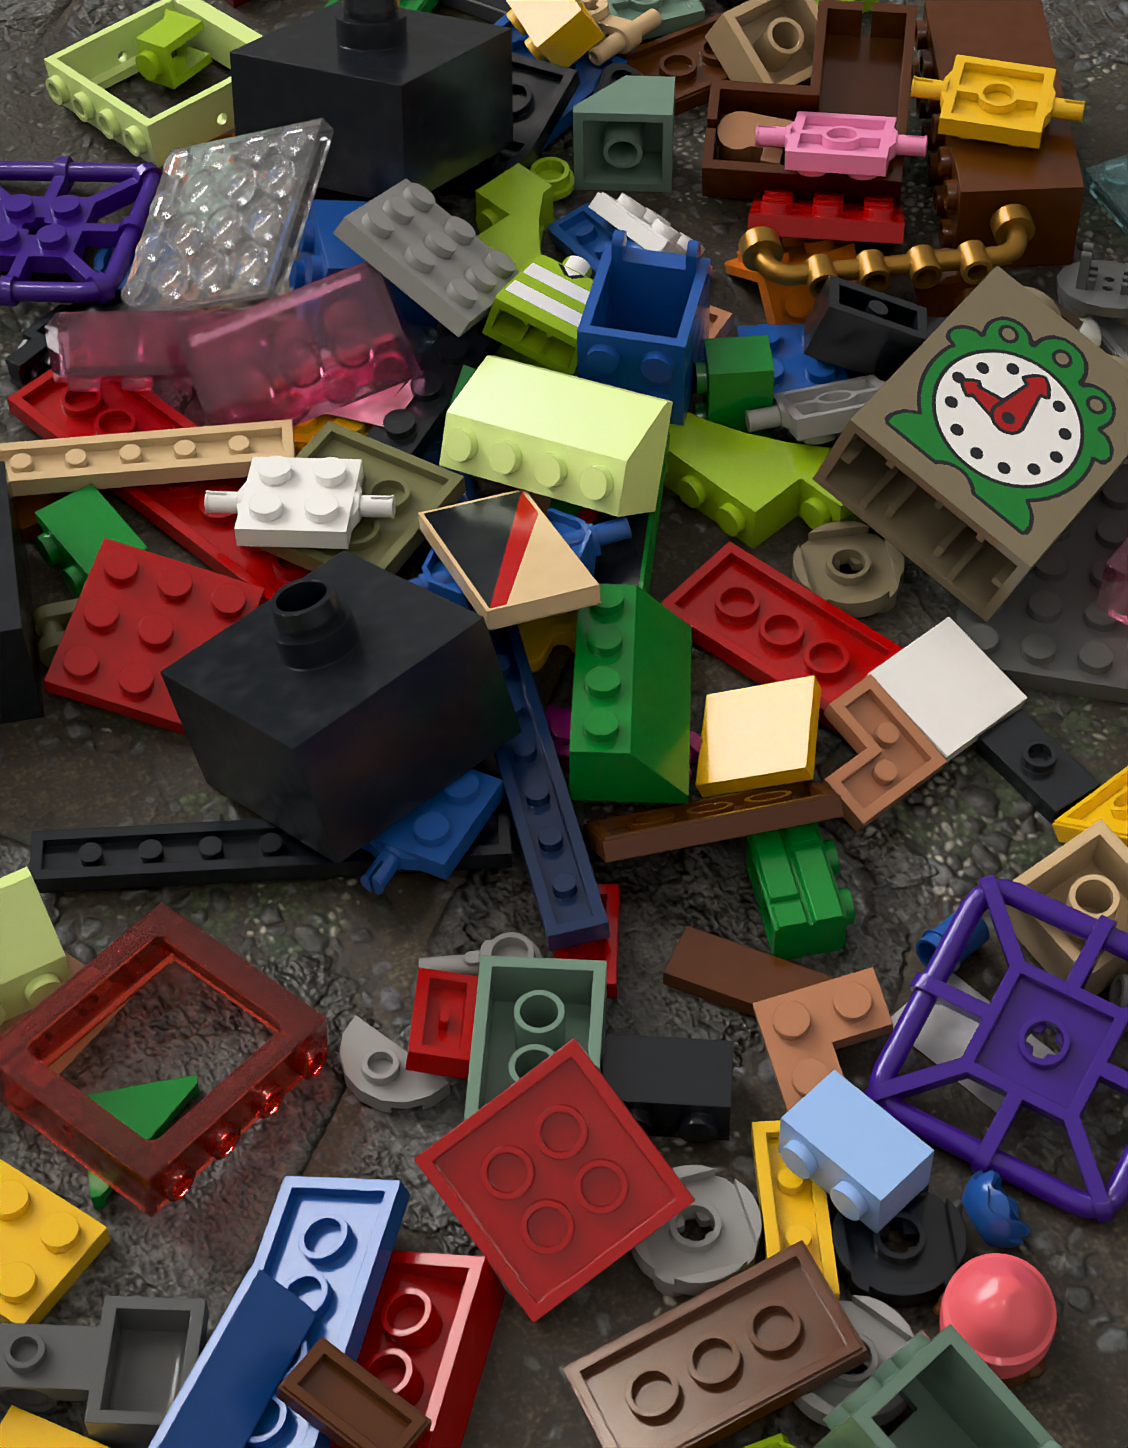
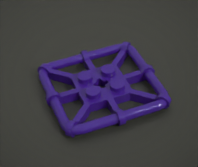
[0,157,164,306]
[864,874,1128,1224]

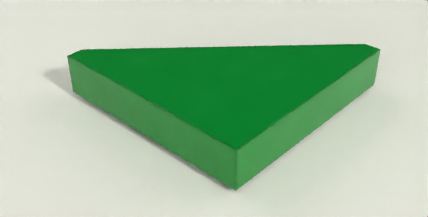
[80,1075,200,1209]

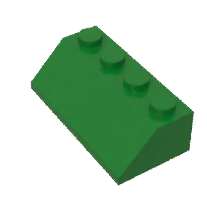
[569,583,692,804]

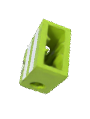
[482,255,594,376]

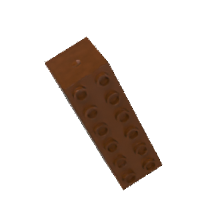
[911,0,1085,267]

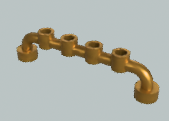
[738,204,1035,298]

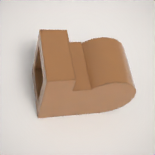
[717,111,792,165]

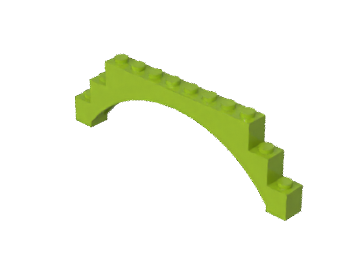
[475,163,865,549]

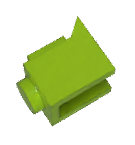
[135,8,213,89]

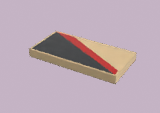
[418,489,601,630]

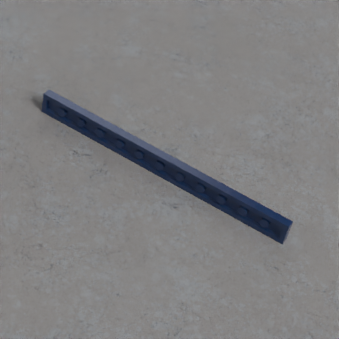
[421,433,610,951]

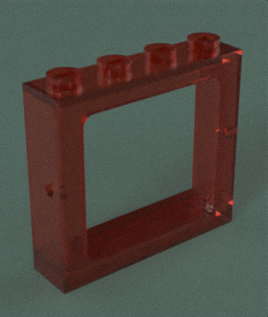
[0,902,328,1217]

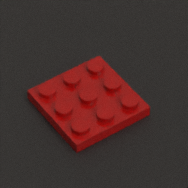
[748,189,905,244]
[44,538,265,735]
[414,1038,695,1323]

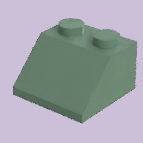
[573,75,675,192]

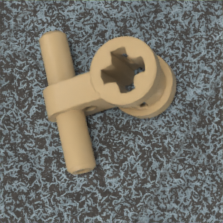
[582,0,662,66]

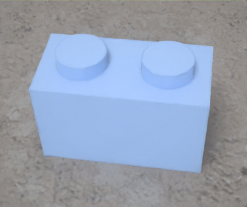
[778,1070,934,1234]

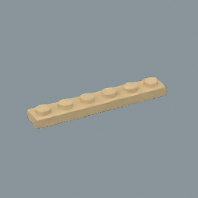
[0,419,295,497]

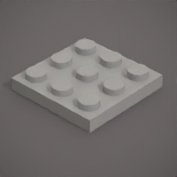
[333,179,519,337]

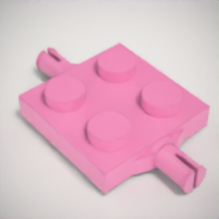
[755,111,928,180]

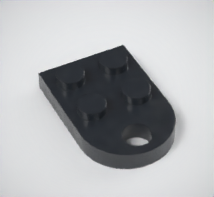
[458,52,580,186]

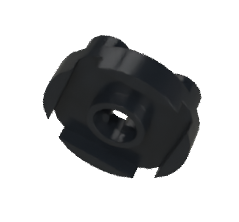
[832,1185,967,1308]

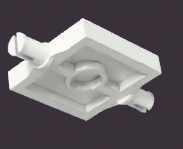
[204,456,396,549]

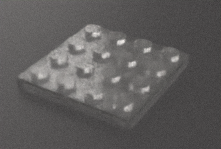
[114,118,334,330]

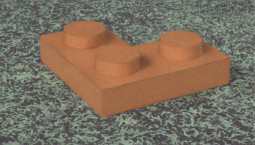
[821,674,947,833]
[752,967,893,1112]

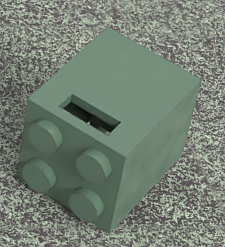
[814,1324,1062,1448]

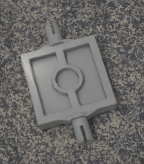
[744,374,886,445]

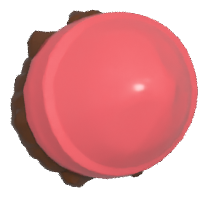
[933,1253,1060,1389]

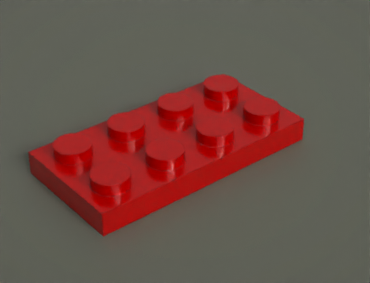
[661,541,903,733]

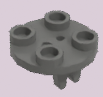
[1055,242,1128,325]

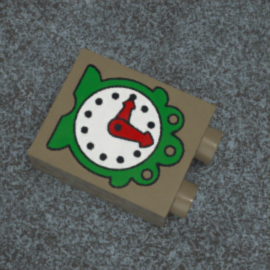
[813,265,1128,622]

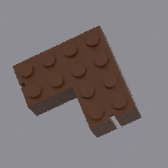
[702,0,917,205]

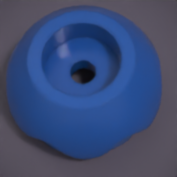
[961,1169,1031,1248]

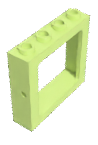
[44,0,262,168]

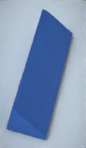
[148,1266,316,1448]

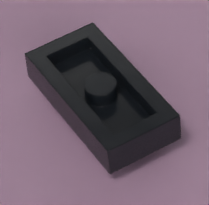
[976,710,1100,824]

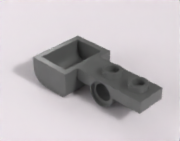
[0,1295,209,1448]

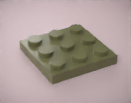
[234,421,466,574]

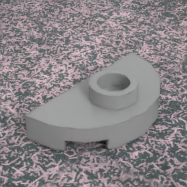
[339,1015,451,1113]

